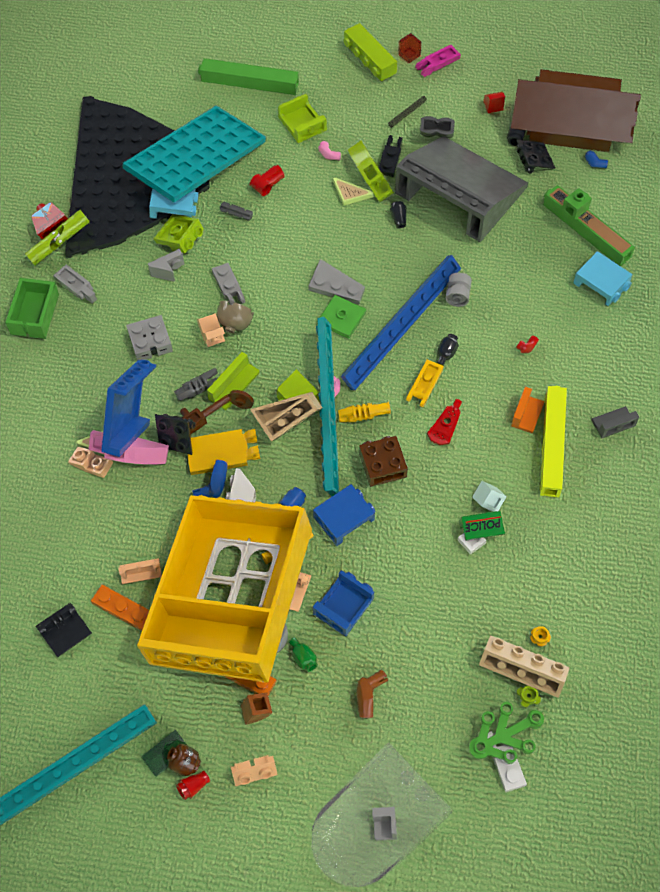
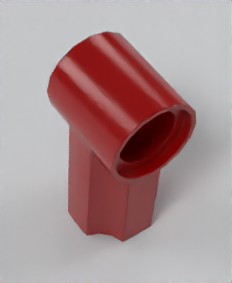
[250,165,285,196]

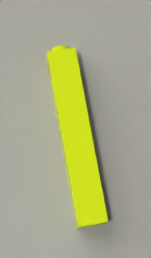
[540,386,567,497]

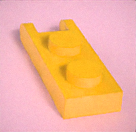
[406,359,444,407]

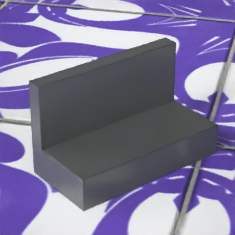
[592,406,639,438]

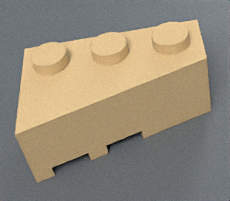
[250,392,323,441]

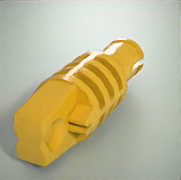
[338,402,391,422]

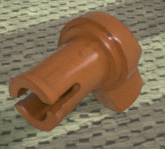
[356,670,388,718]

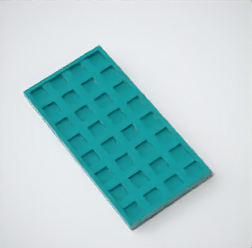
[123,105,266,202]

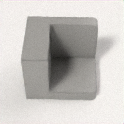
[372,807,397,841]

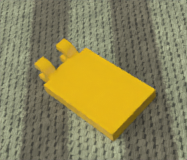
[187,429,260,475]

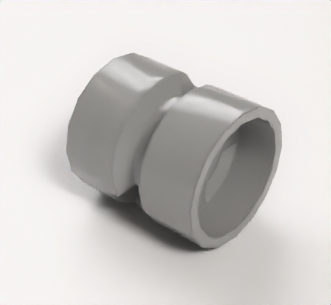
[445,273,472,307]

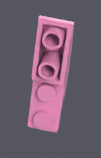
[89,430,169,464]

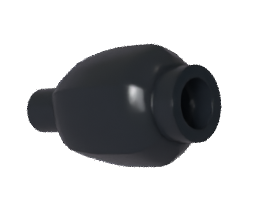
[437,334,459,366]

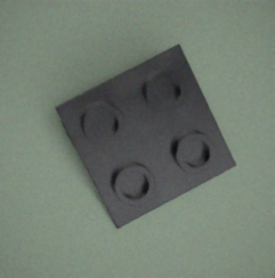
[516,140,555,174]
[155,414,196,455]
[36,603,92,658]

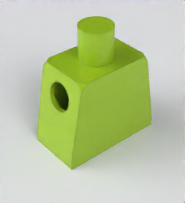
[277,369,320,402]

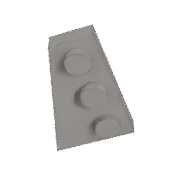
[308,259,365,305]

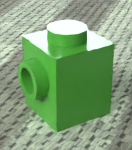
[562,188,592,221]

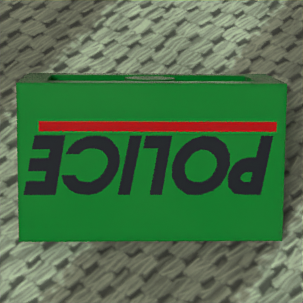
[459,511,505,541]

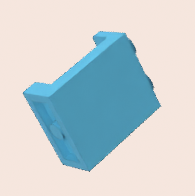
[150,188,198,218]
[573,251,632,306]

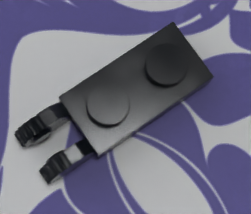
[379,135,403,177]

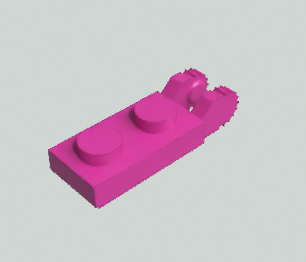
[415,44,461,77]

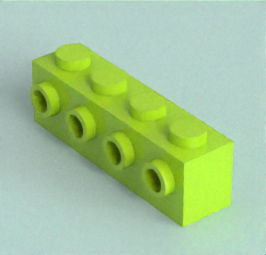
[343,23,397,81]

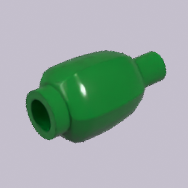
[289,637,318,672]

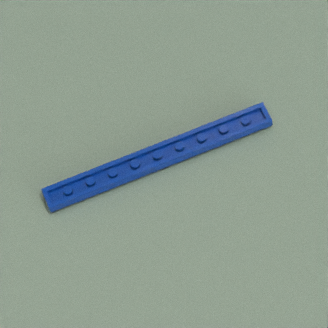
[341,255,461,390]

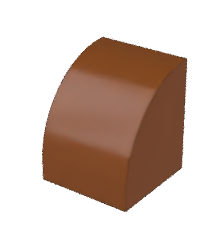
[241,692,272,725]

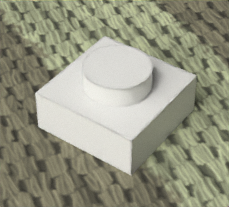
[458,533,486,555]

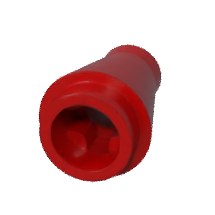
[176,771,210,800]

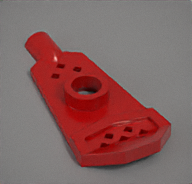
[427,399,462,445]

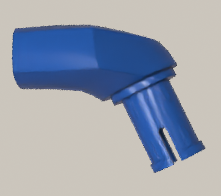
[192,460,228,498]

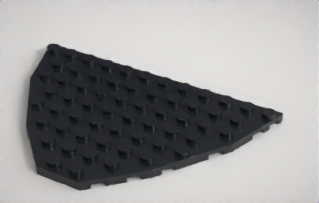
[65,96,210,258]

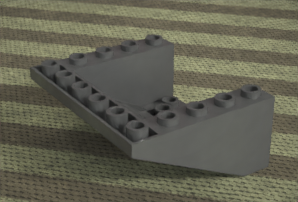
[395,136,528,242]

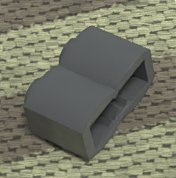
[420,116,455,138]

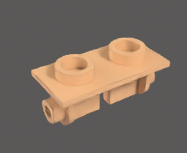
[119,558,162,585]
[231,755,278,786]

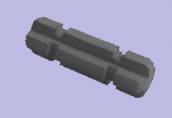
[220,202,253,221]

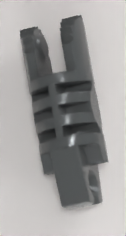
[174,368,218,401]

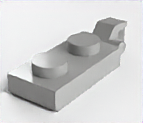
[53,265,97,303]

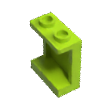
[278,94,327,143]

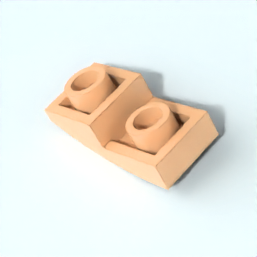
[68,447,114,478]

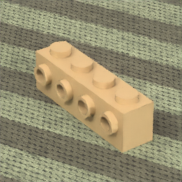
[479,635,570,698]

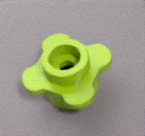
[517,686,541,708]

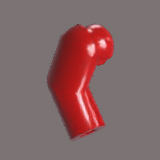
[516,335,539,354]

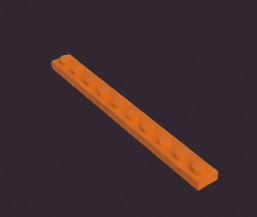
[91,584,277,696]

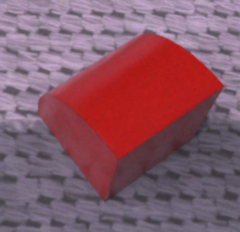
[483,92,506,113]

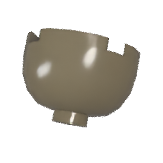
[216,301,254,333]

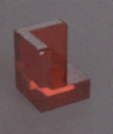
[398,33,422,63]

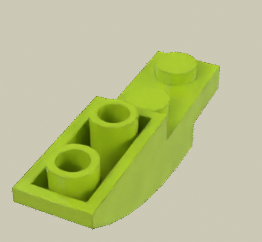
[348,140,394,202]

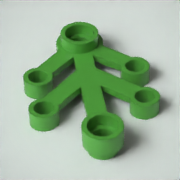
[469,702,544,764]

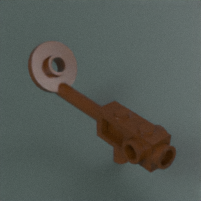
[180,390,254,435]

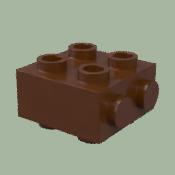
[359,436,408,487]

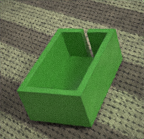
[5,278,59,339]

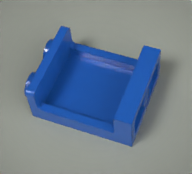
[313,484,376,546]
[312,570,374,637]

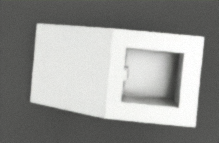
[226,468,256,502]

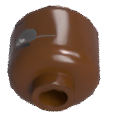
[167,744,201,776]

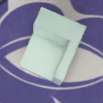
[473,481,507,512]

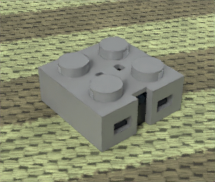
[126,315,173,361]

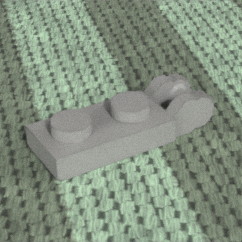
[212,263,246,305]

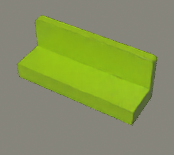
[207,352,260,411]

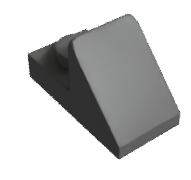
[148,249,184,281]

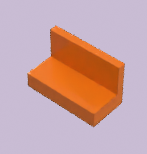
[511,387,545,434]

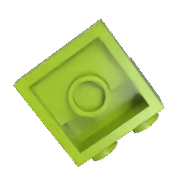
[153,214,204,253]

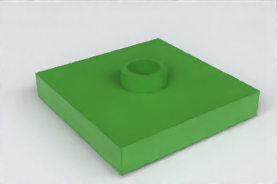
[317,295,366,339]

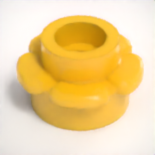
[530,626,551,646]

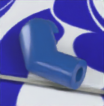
[585,150,608,168]

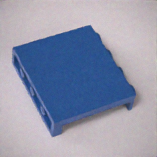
[101,360,157,457]

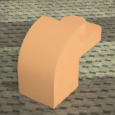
[197,313,225,347]

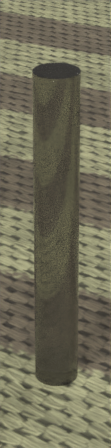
[388,96,427,128]

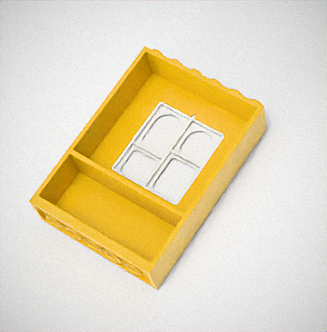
[137,495,312,683]

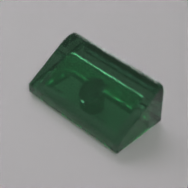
[141,730,188,777]

